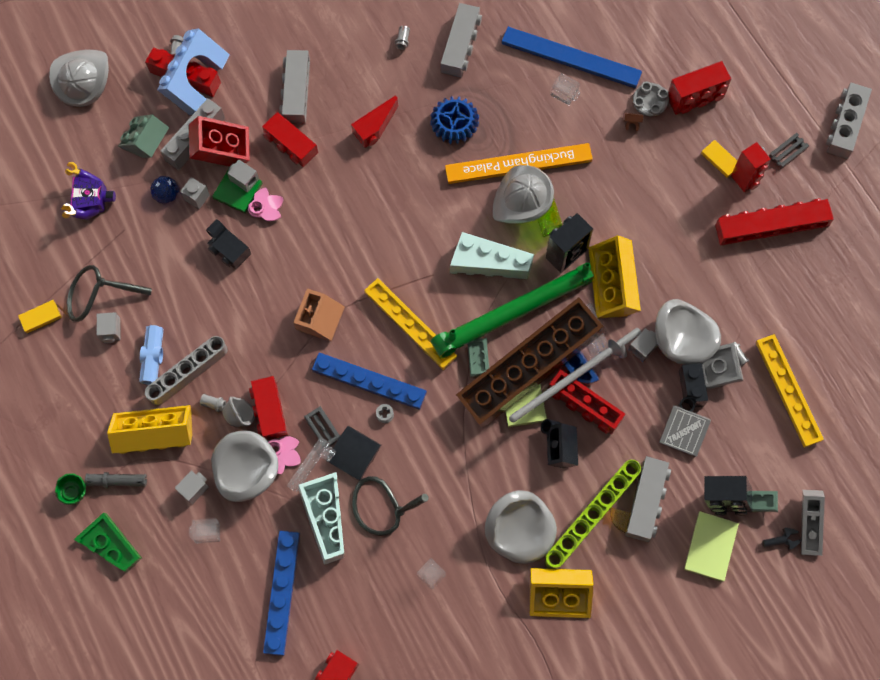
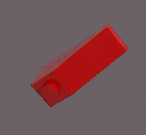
[351,95,398,148]

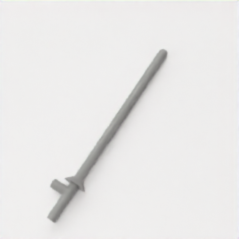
[509,328,641,422]

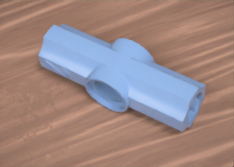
[139,325,164,385]

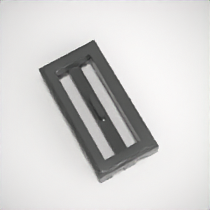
[769,133,809,169]
[304,406,340,449]

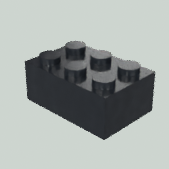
[546,213,593,273]
[704,476,752,516]

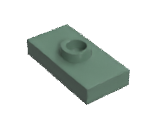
[468,338,489,378]
[752,491,778,512]

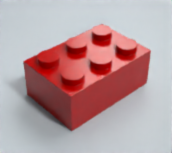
[668,61,731,115]
[189,116,250,167]

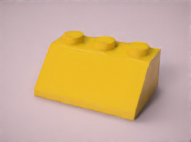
[529,568,594,618]

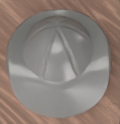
[49,50,109,107]
[492,165,554,223]
[655,299,721,365]
[211,431,278,502]
[485,490,557,564]

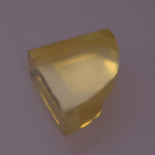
[610,507,631,533]

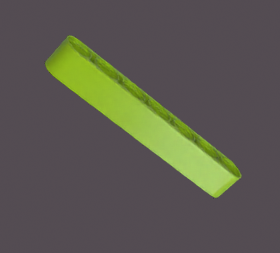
[545,460,641,569]

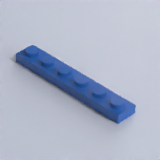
[312,352,427,410]
[263,531,300,656]

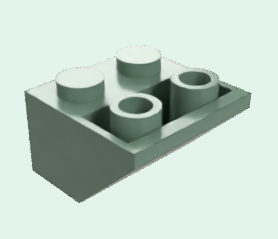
[118,114,169,158]

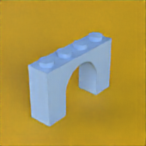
[157,28,230,115]

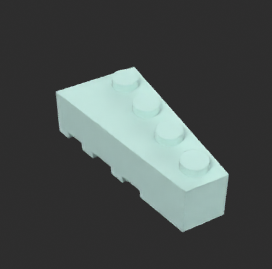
[450,232,534,279]
[298,472,344,565]

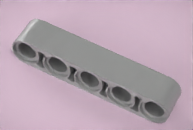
[145,336,228,405]

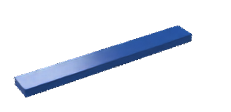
[502,27,642,89]

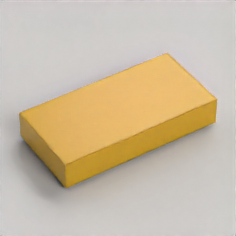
[701,140,737,178]
[18,300,62,333]

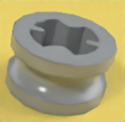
[376,404,394,423]

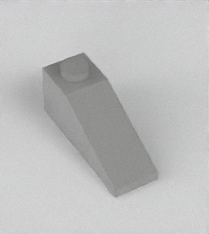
[801,490,825,556]

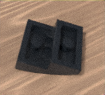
[326,425,381,481]

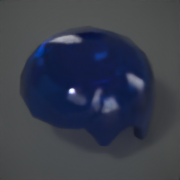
[150,176,180,204]

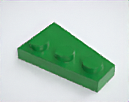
[73,513,142,572]

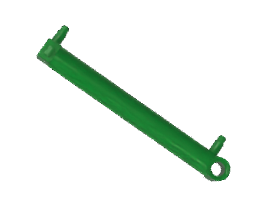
[430,263,594,359]

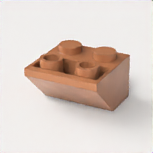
[293,288,345,342]

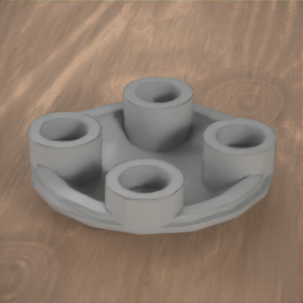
[633,81,669,116]

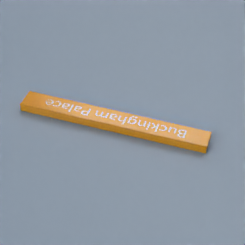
[445,143,593,184]

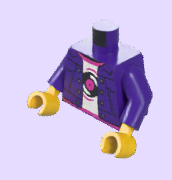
[61,162,116,220]

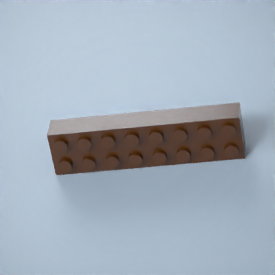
[456,297,605,428]

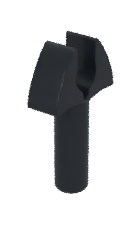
[762,528,802,551]

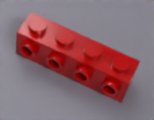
[145,47,221,97]
[548,369,625,435]

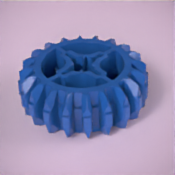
[430,96,479,144]

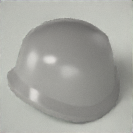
[222,396,255,427]

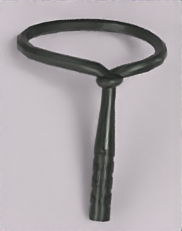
[67,265,152,322]
[352,476,429,536]

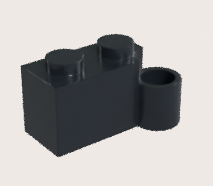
[206,219,251,269]
[677,363,708,412]
[541,419,578,469]

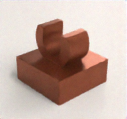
[623,113,644,131]

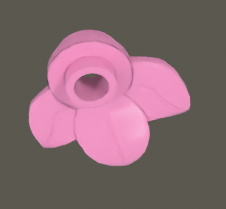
[248,188,283,221]
[268,436,301,474]

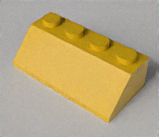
[588,235,641,318]
[107,405,192,454]

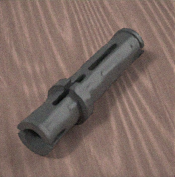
[85,472,147,488]

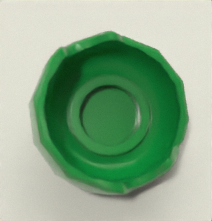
[55,473,86,505]

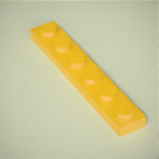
[364,278,457,370]
[755,334,824,448]

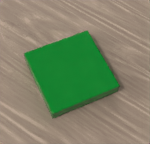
[212,167,263,214]

